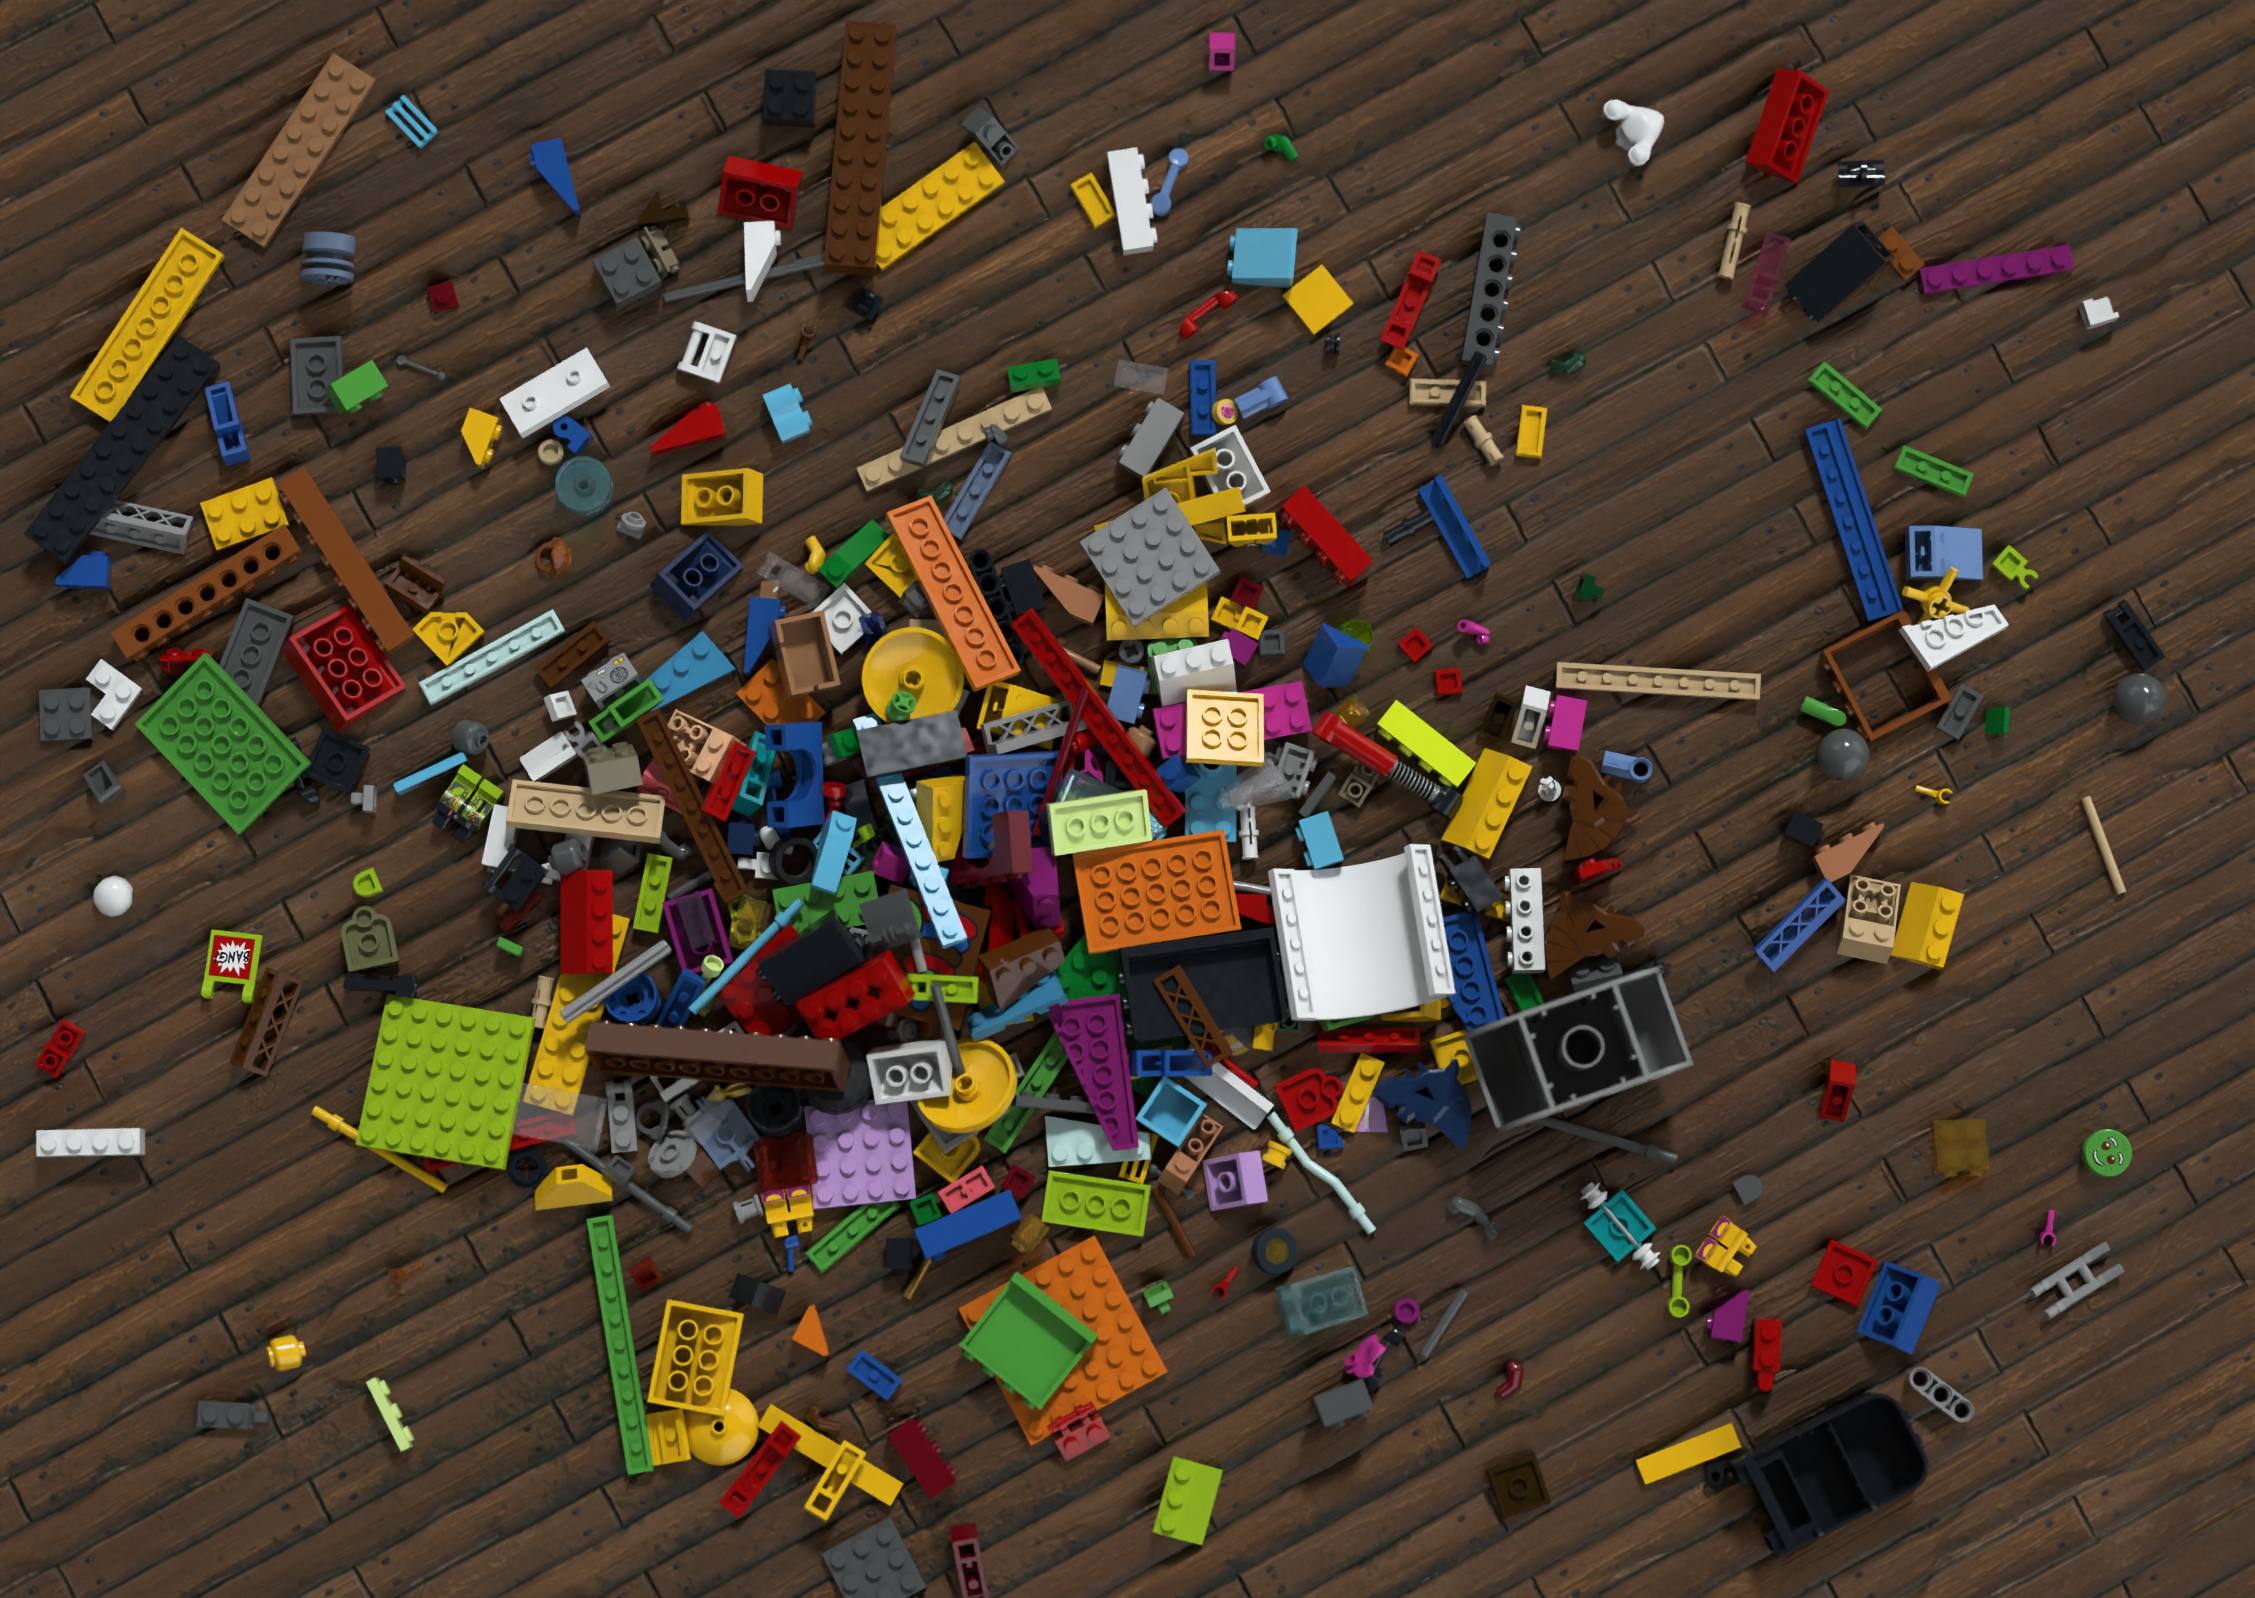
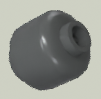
[451,720,489,755]
[548,839,589,876]

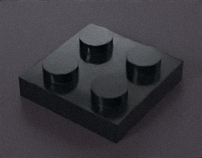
[302,728,371,795]

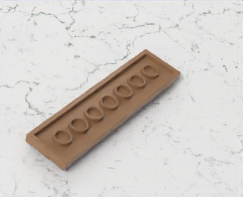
[222,53,377,248]

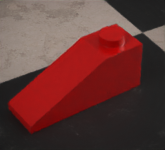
[650,402,727,456]

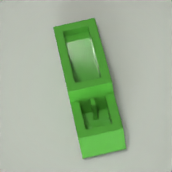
[588,678,664,744]

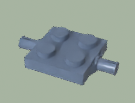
[690,1096,762,1172]

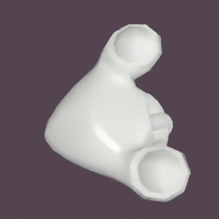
[1603,100,1664,166]

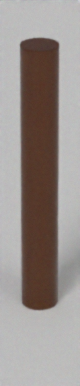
[1151,1186,1197,1259]

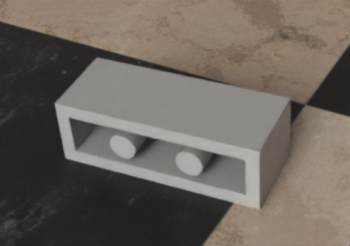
[1117,398,1184,480]

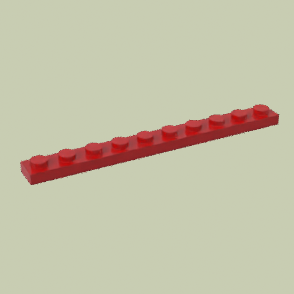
[1011,608,1187,828]

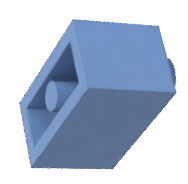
[1107,664,1151,724]

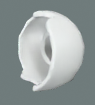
[93,876,133,917]

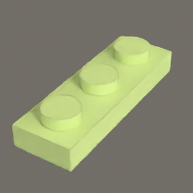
[366,1377,414,1452]

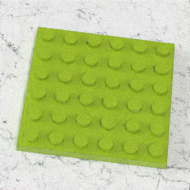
[355,994,536,1170]

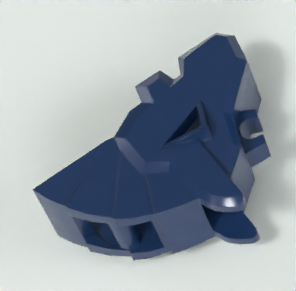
[1374,1059,1472,1150]

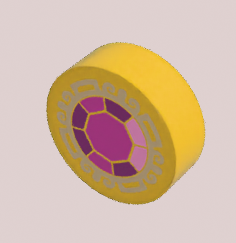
[1212,399,1238,425]

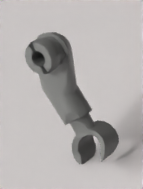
[658,831,692,861]
[1447,1196,1500,1241]

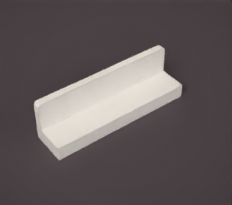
[1184,1045,1274,1130]

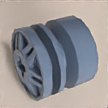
[300,232,356,286]

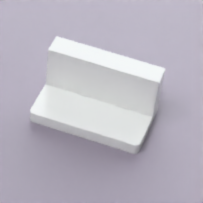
[520,732,579,782]

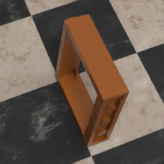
[1819,609,1952,744]

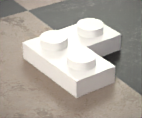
[86,659,143,730]

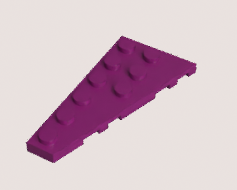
[1047,994,1139,1151]

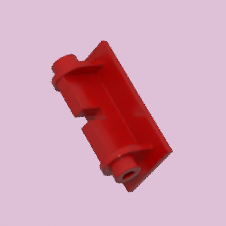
[159,648,214,675]

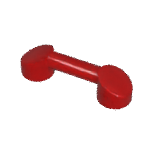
[1179,291,1239,341]

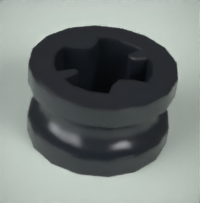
[1326,332,1340,356]

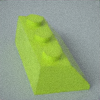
[1152,1456,1223,1545]

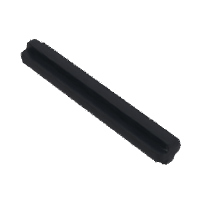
[1432,351,1487,445]

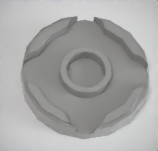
[648,1130,697,1178]

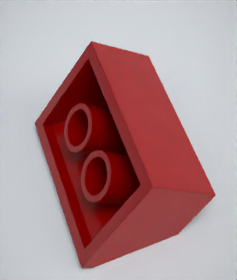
[718,156,803,229]

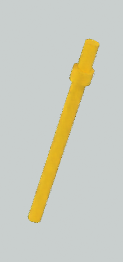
[311,1105,448,1193]

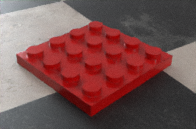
[716,923,856,1036]

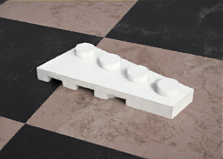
[1899,604,2009,672]

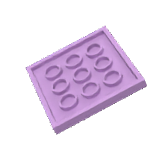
[804,1100,916,1209]

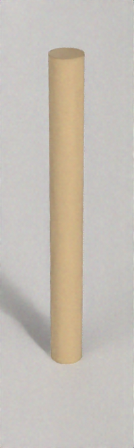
[2081,796,2126,895]

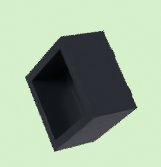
[763,69,817,128]

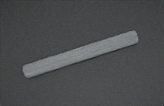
[560,940,671,1023]

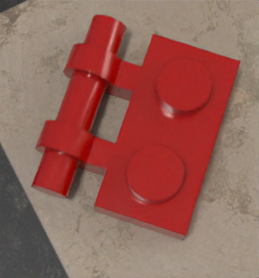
[1047,1401,1111,1462]

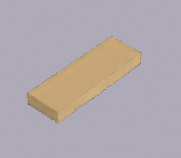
[1409,379,1486,407]

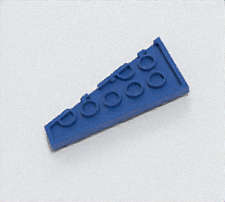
[1443,912,1505,1032]

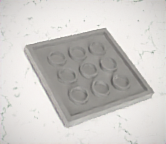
[1080,487,1221,627]

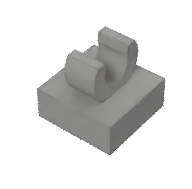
[351,785,377,813]

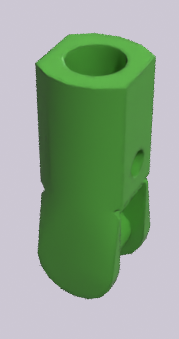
[1799,696,1846,727]

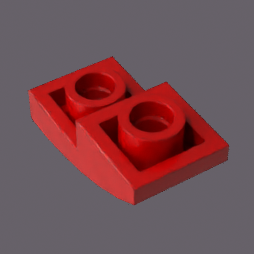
[35,1019,86,1078]

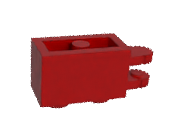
[1750,1318,1782,1392]

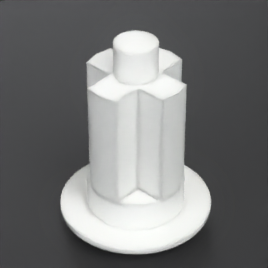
[1538,776,1561,801]

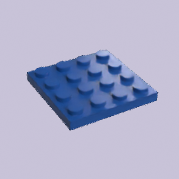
[963,751,1063,859]

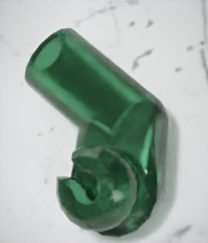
[1549,352,1586,376]
[916,481,953,505]

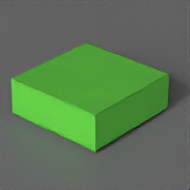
[496,937,526,958]

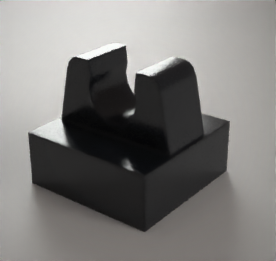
[850,287,884,322]

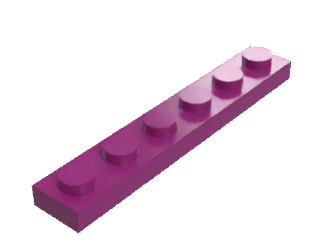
[1919,245,2074,295]

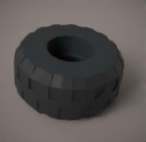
[800,1037,873,1115]

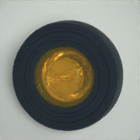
[1251,1228,1297,1274]

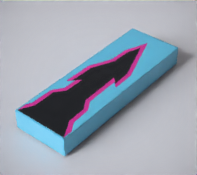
[394,752,470,795]

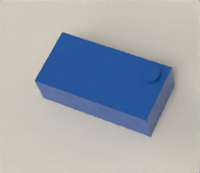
[913,1190,1022,1263]

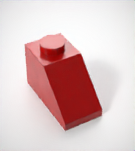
[1819,1060,1856,1122]

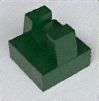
[1572,574,1605,603]

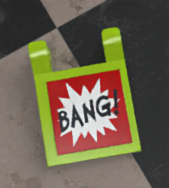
[201,929,263,1004]

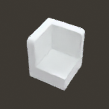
[2079,297,2119,330]

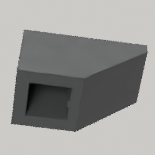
[961,107,1019,166]

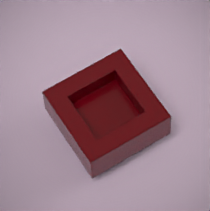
[427,281,460,313]
[1230,577,1264,610]
[1001,1164,1035,1199]
[628,1256,663,1291]

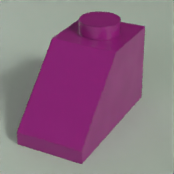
[1705,1290,1750,1342]

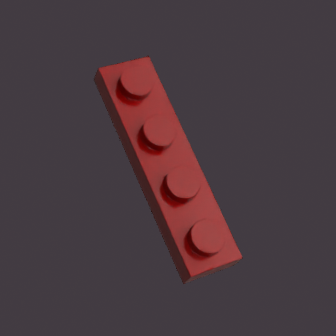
[1317,1027,1421,1053]

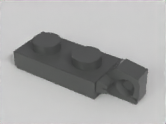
[196,1401,270,1429]

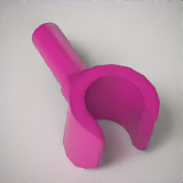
[2039,1210,2056,1246]

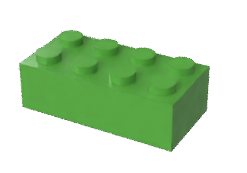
[772,871,879,932]

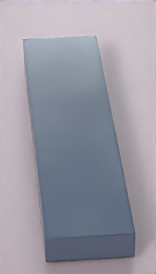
[944,441,1012,541]

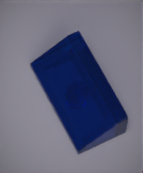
[859,611,888,650]

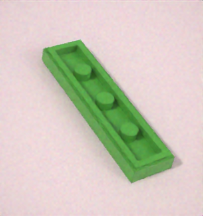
[805,1201,900,1273]

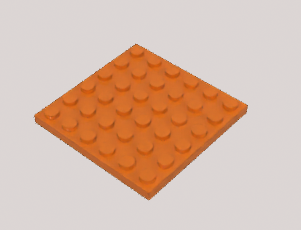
[958,1235,1167,1446]

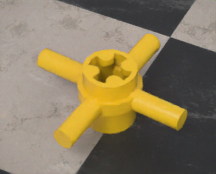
[1902,567,1970,625]

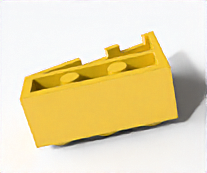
[916,774,965,862]

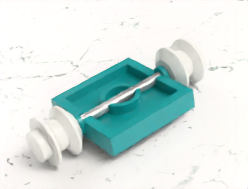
[1580,1182,1660,1270]

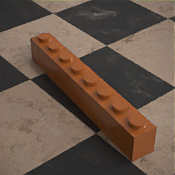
[278,467,417,655]

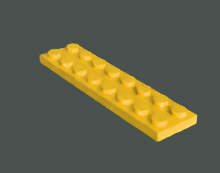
[70,228,225,422]
[523,914,631,1116]

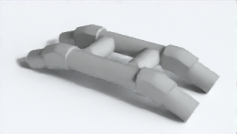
[2029,1242,2124,1320]

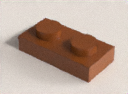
[1878,226,1925,282]

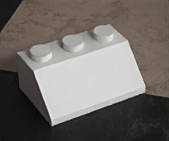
[1190,425,1271,519]
[1150,639,1237,707]
[866,1038,952,1105]

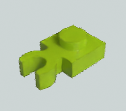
[1991,545,2039,590]

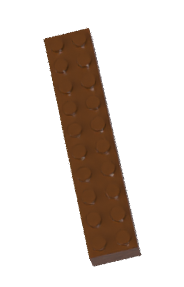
[824,21,897,276]
[584,1020,850,1092]

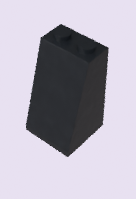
[1785,220,1895,322]
[757,909,865,1007]

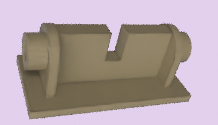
[637,225,680,280]

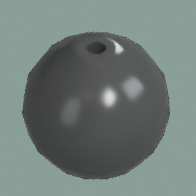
[2114,673,2166,725]
[1817,729,1870,782]

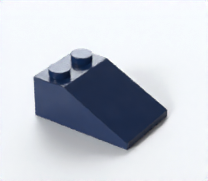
[650,530,744,622]

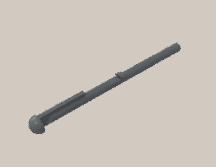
[663,253,825,303]

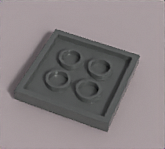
[822,1518,927,1598]

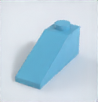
[810,810,857,895]

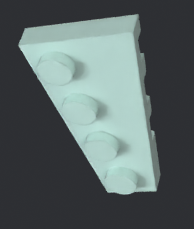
[1045,1116,1152,1167]

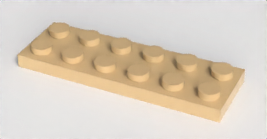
[506,779,666,844]

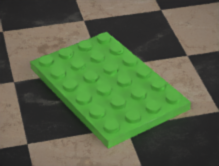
[135,653,311,835]

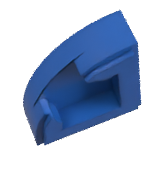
[1316,1124,1344,1150]

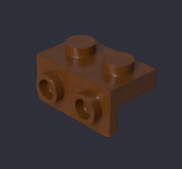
[384,555,446,615]

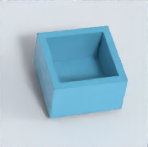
[1135,1076,1207,1148]

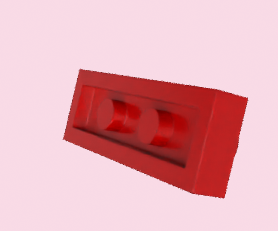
[701,741,756,821]

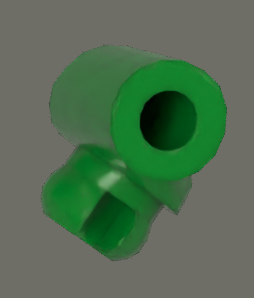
[1263,134,1299,163]

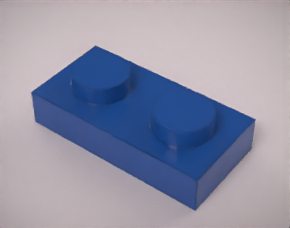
[846,1349,903,1401]

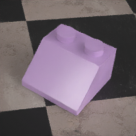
[1202,1150,1268,1211]

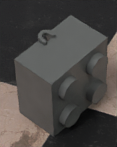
[592,237,662,311]

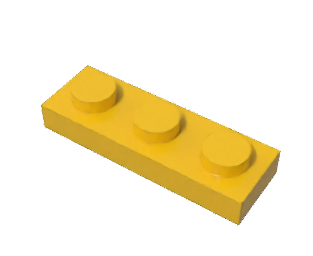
[1331,1052,1385,1133]

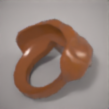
[535,537,573,579]

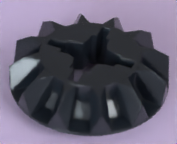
[506,1147,548,1189]

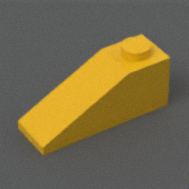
[804,1440,866,1523]

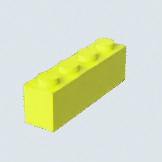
[1376,700,1476,789]

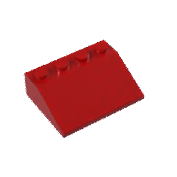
[281,604,407,732]

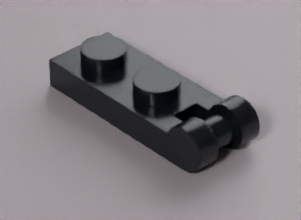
[2103,599,2166,672]

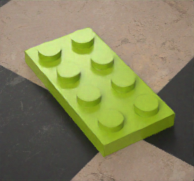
[1041,1171,1151,1237]

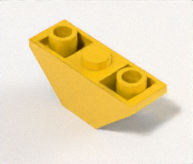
[535,1164,613,1210]

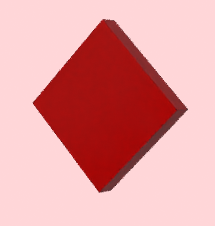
[1810,1239,1878,1307]

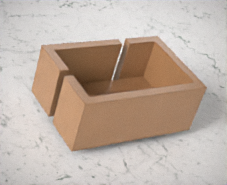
[769,610,841,699]

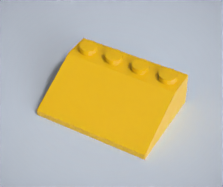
[1105,582,1209,641]
[647,1299,744,1416]

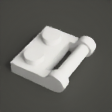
[677,321,737,384]

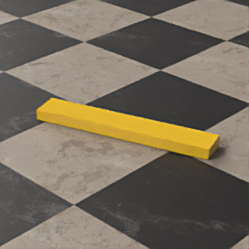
[1094,487,1246,532]
[758,1404,904,1506]

